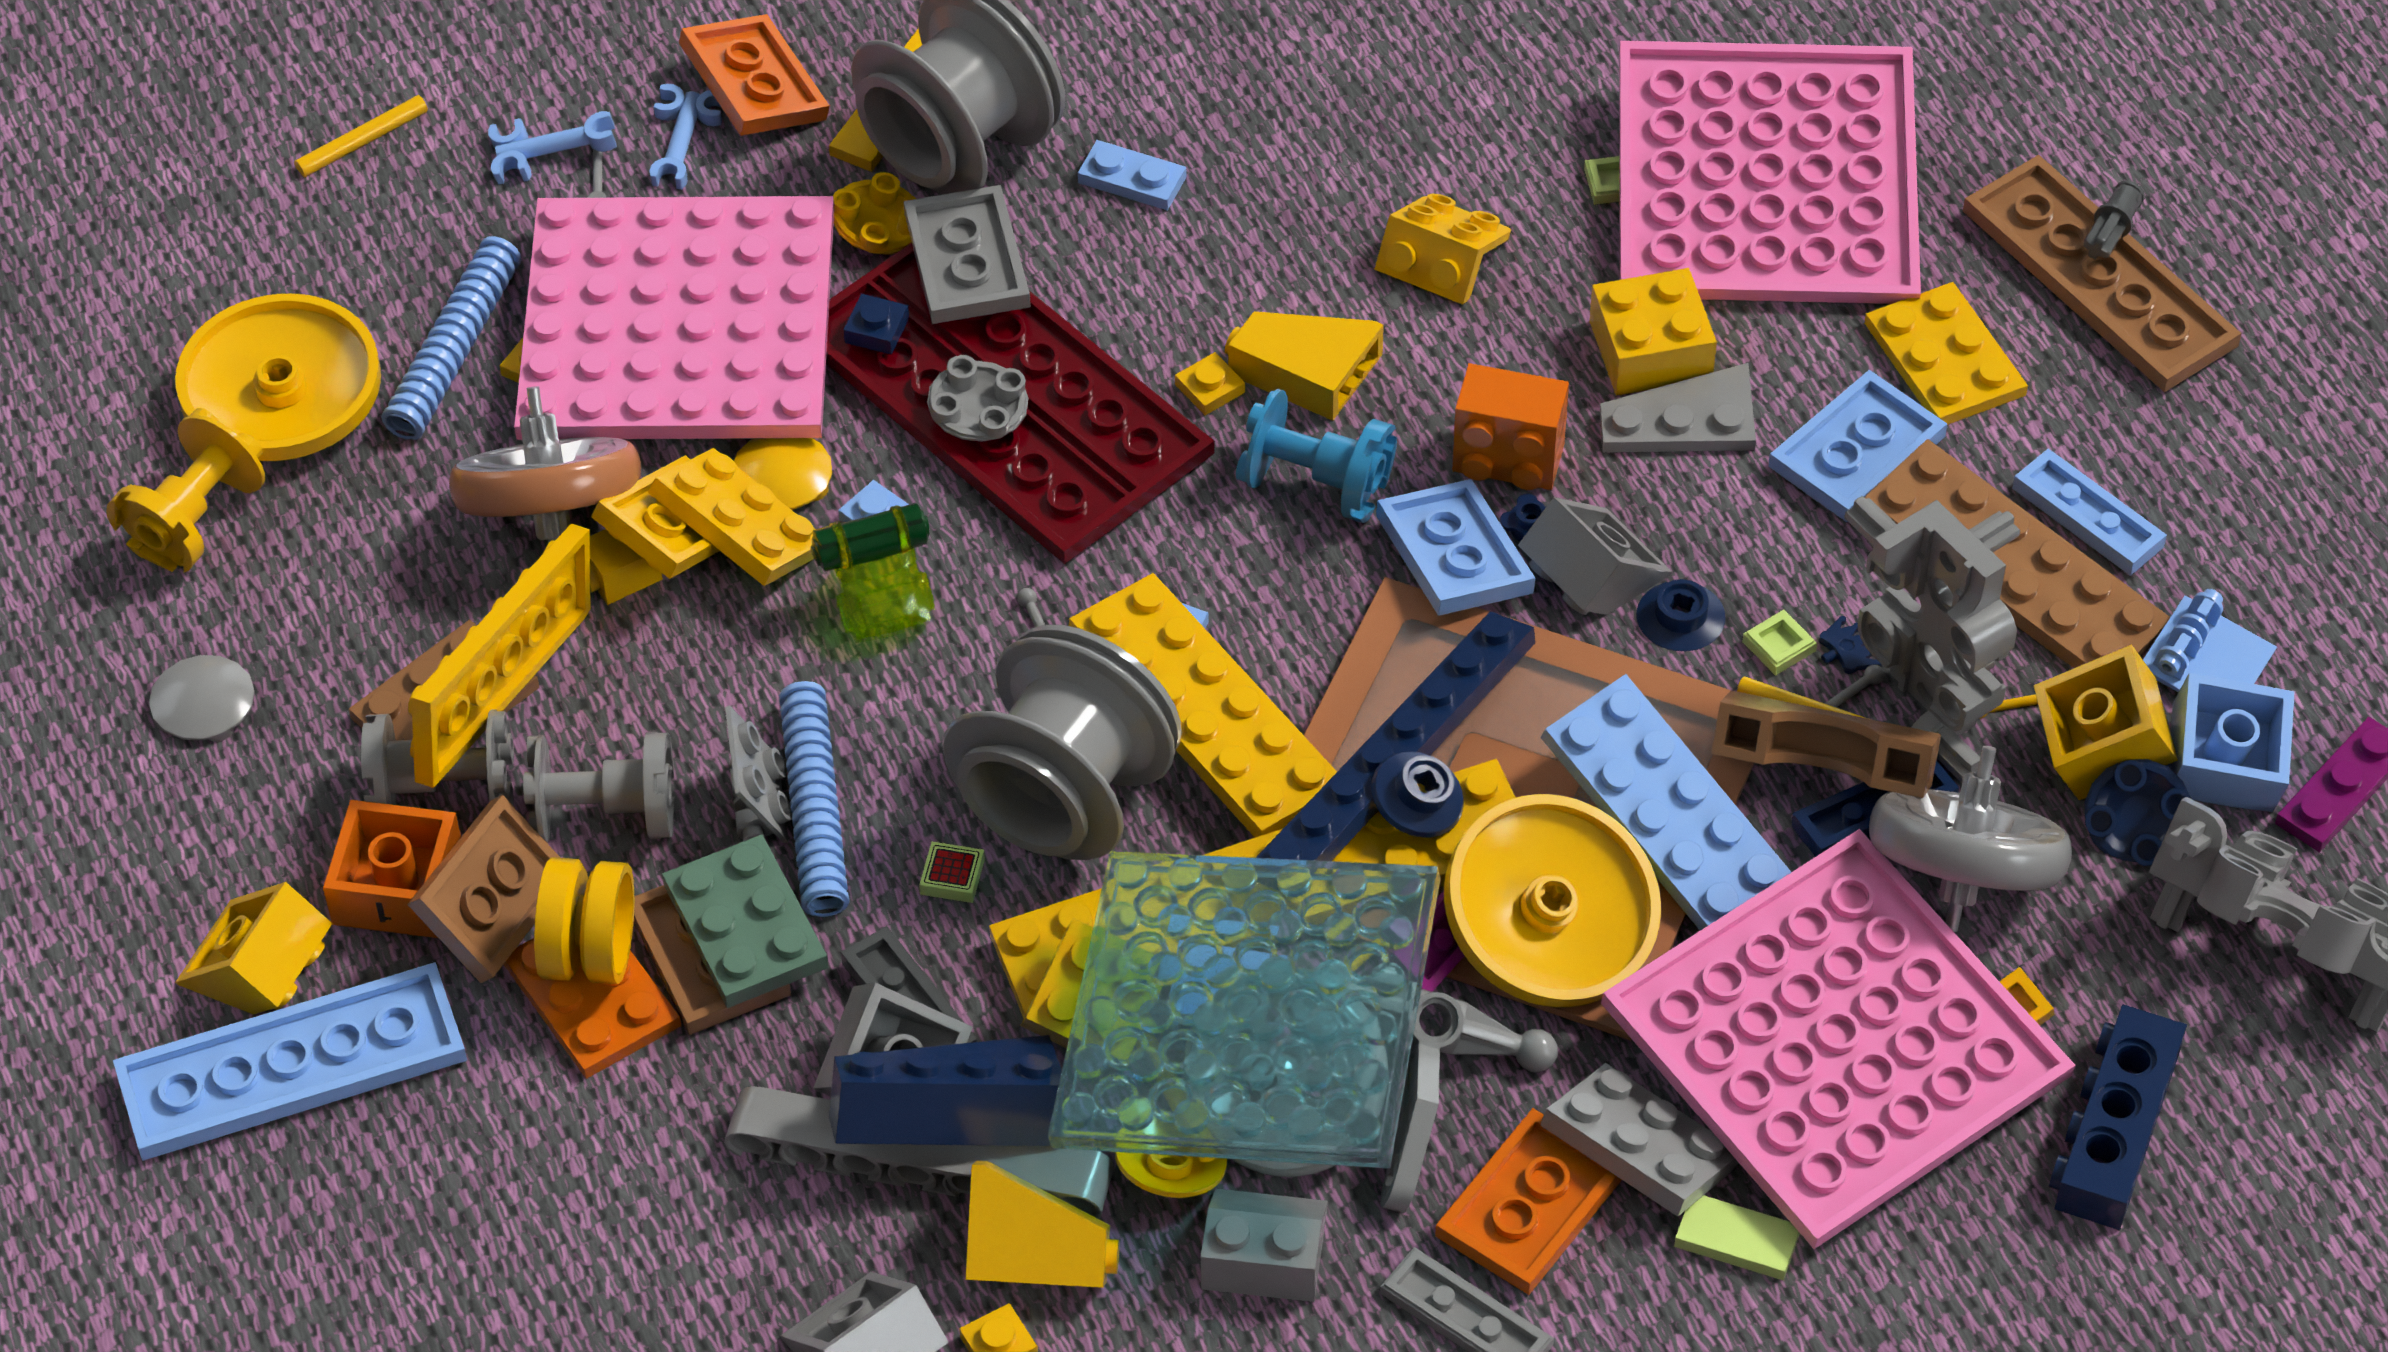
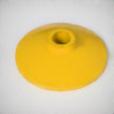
[1115,1115,1227,1198]

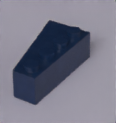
[829,1035,1067,1146]

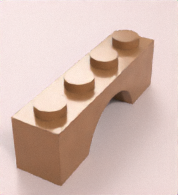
[1711,690,1941,798]

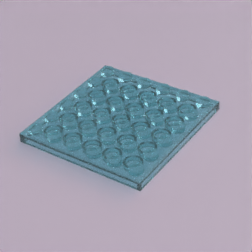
[1048,851,1440,1168]

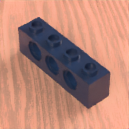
[2049,1004,2187,1230]

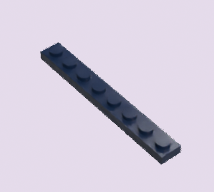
[1248,611,1536,900]

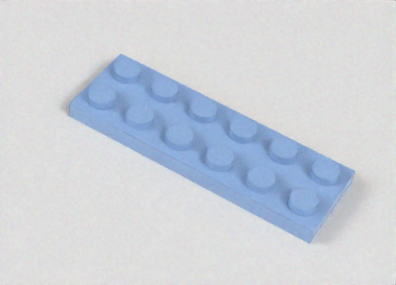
[1540,674,1791,931]
[113,962,467,1161]

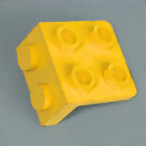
[1374,193,1511,305]

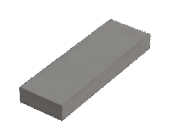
[1380,1247,1554,1352]

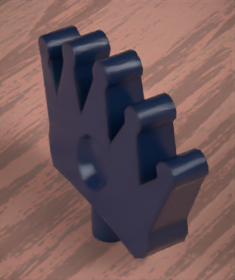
[1819,616,1882,674]

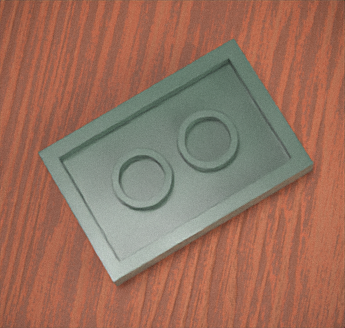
[662,834,829,1008]

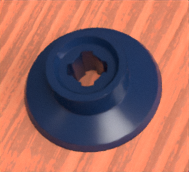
[1636,579,1725,651]
[1371,752,1464,838]

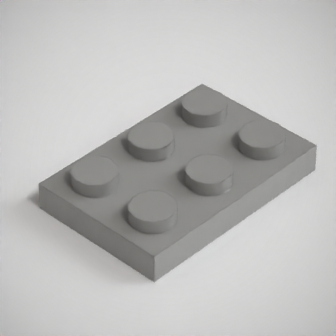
[904,185,1031,324]
[1540,1063,1738,1216]

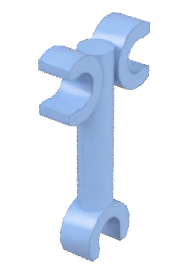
[649,84,722,190]
[488,111,617,185]

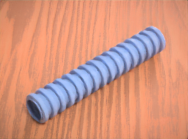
[381,236,522,440]
[779,681,849,917]

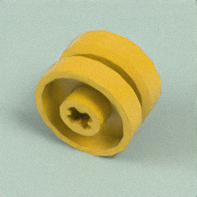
[534,857,635,984]

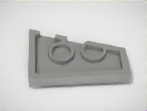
[1599,363,1756,453]

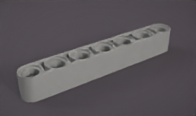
[724,1086,1114,1219]

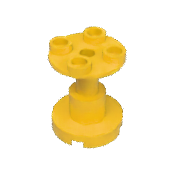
[106,408,265,572]

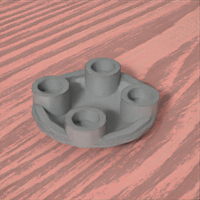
[927,355,1029,442]
[149,655,255,742]

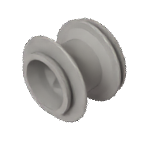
[851,0,1065,195]
[942,625,1182,860]

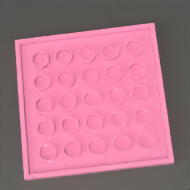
[1619,41,1921,304]
[514,196,834,440]
[1601,829,2076,1249]

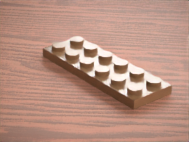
[1963,155,2242,392]
[1864,439,2170,668]

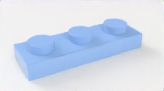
[2012,448,2167,576]

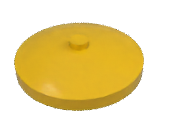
[175,293,381,461]
[1444,794,1661,1007]

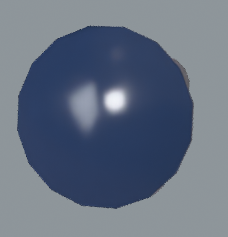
[2084,759,2192,866]

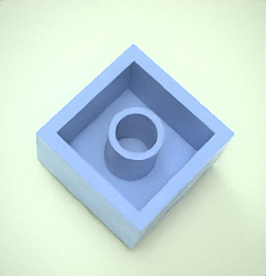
[2168,672,2295,812]

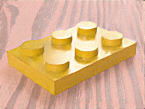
[1864,282,2028,425]
[648,448,816,586]
[591,455,720,579]

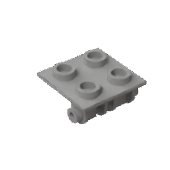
[725,705,792,843]

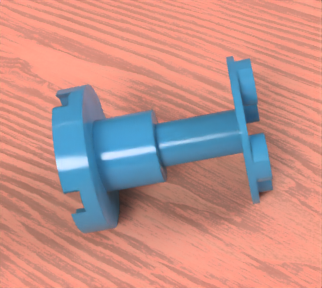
[1236,389,1397,523]

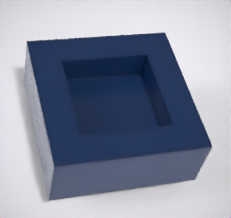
[843,293,909,355]

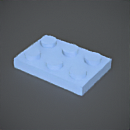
[1768,370,1947,522]
[1376,479,1536,616]

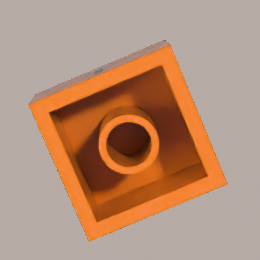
[1452,363,1569,490]
[323,800,461,938]

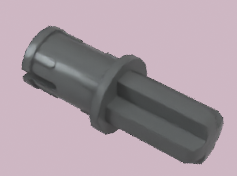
[2083,180,2145,260]

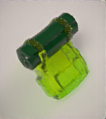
[810,503,935,644]

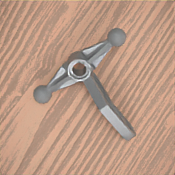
[1312,968,1558,1214]

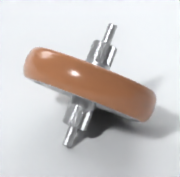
[449,386,641,543]

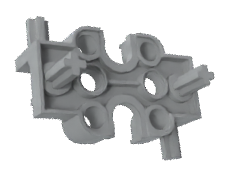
[1844,496,2020,783]
[2149,797,2388,1032]

